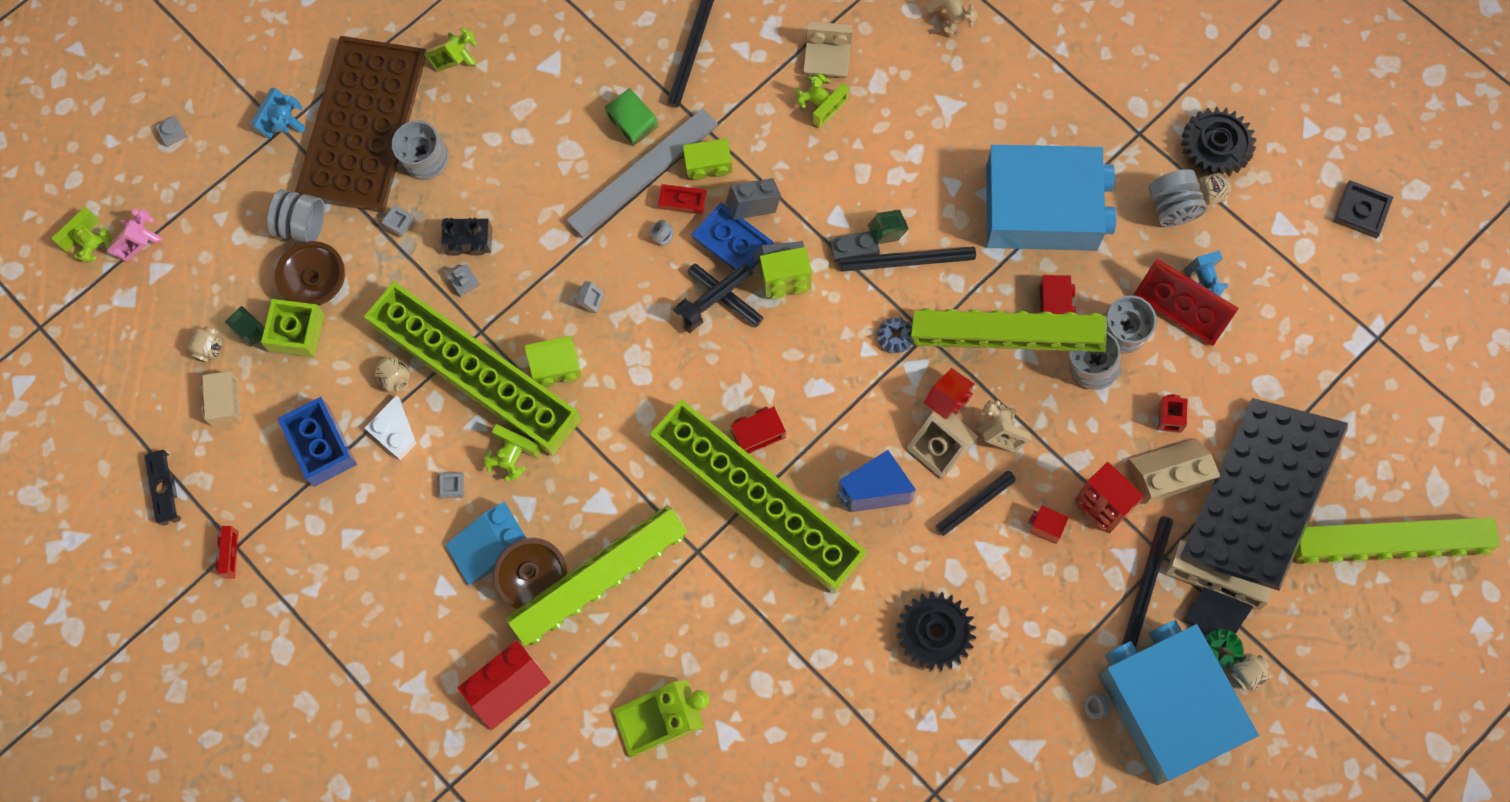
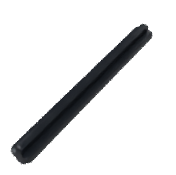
[668,0,714,108]
[839,246,976,272]
[1122,516,1174,648]

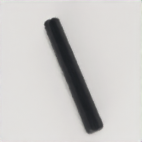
[688,263,763,327]
[936,471,1016,536]

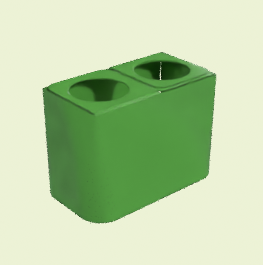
[605,88,659,146]

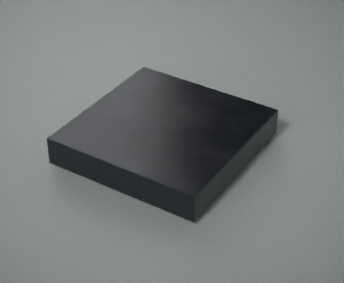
[1333,180,1393,239]
[1183,582,1253,648]

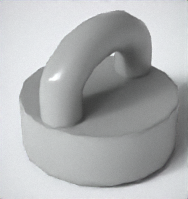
[649,220,674,246]
[1084,693,1110,720]

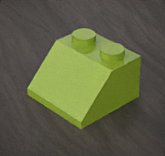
[525,335,582,388]

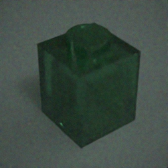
[868,209,909,245]
[225,306,265,347]

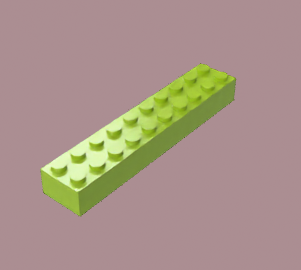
[364,281,582,457]
[650,399,867,594]

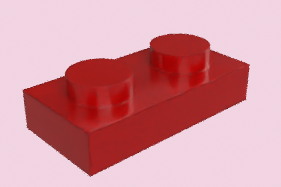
[658,184,707,214]
[215,526,239,579]

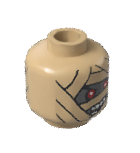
[1198,173,1231,205]
[187,326,223,363]
[375,358,410,392]
[1230,653,1270,691]

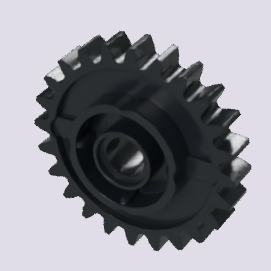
[1181,107,1256,176]
[896,591,976,672]

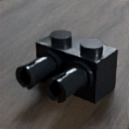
[441,217,492,256]

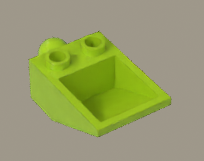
[613,681,710,758]

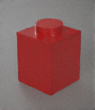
[1028,505,1069,544]

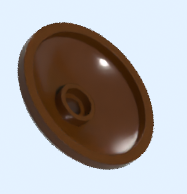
[275,241,345,306]
[493,537,567,609]

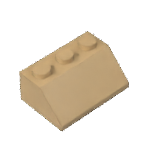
[1128,438,1220,505]

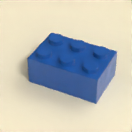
[277,397,357,487]

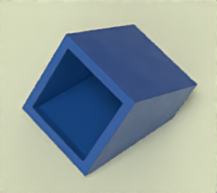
[837,450,916,512]

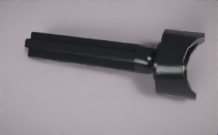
[671,263,753,334]

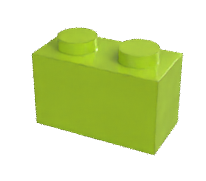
[683,138,733,180]

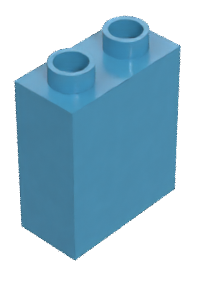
[986,144,1116,251]
[1098,620,1259,785]

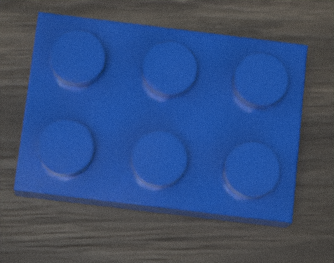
[691,202,774,271]

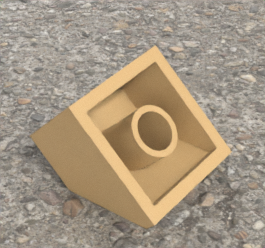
[907,412,979,479]

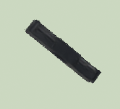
[145,450,181,526]

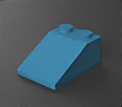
[445,501,526,586]

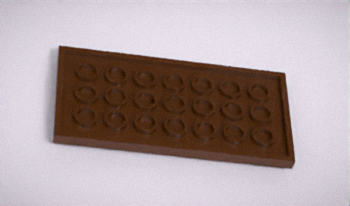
[295,36,426,212]

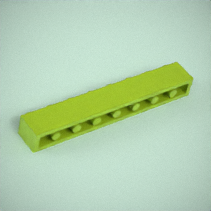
[911,308,1107,352]
[506,505,688,646]
[1294,517,1500,565]

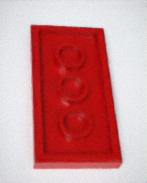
[1133,258,1239,346]

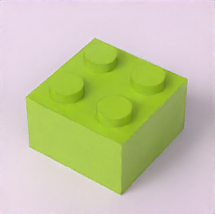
[760,247,812,299]
[261,299,325,358]

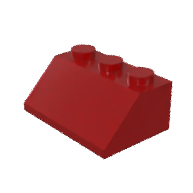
[457,640,551,730]

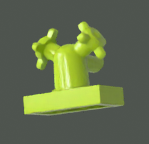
[424,27,477,72]
[795,73,850,129]
[51,206,112,263]
[484,424,542,482]

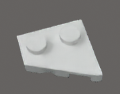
[365,395,417,460]

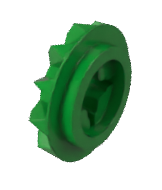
[1205,629,1244,669]

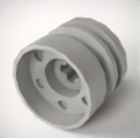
[392,120,449,180]
[1148,169,1208,227]
[267,189,325,243]
[1103,295,1157,354]
[1069,332,1121,390]

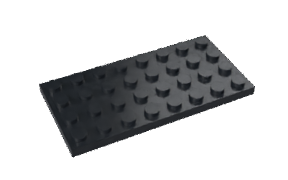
[1181,398,1348,591]

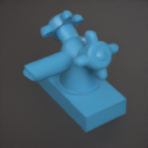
[249,88,305,138]
[1184,250,1228,297]

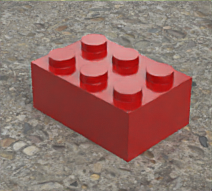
[1074,461,1145,534]

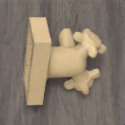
[926,0,978,36]
[976,400,1032,452]

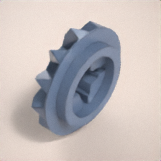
[877,317,913,353]

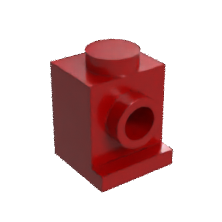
[1157,394,1188,433]

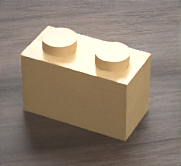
[200,371,241,427]

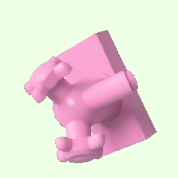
[107,209,163,262]

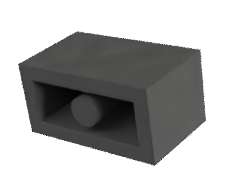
[726,178,781,220]

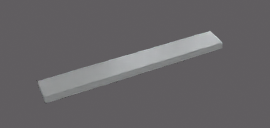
[567,108,718,238]

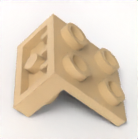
[804,21,853,78]

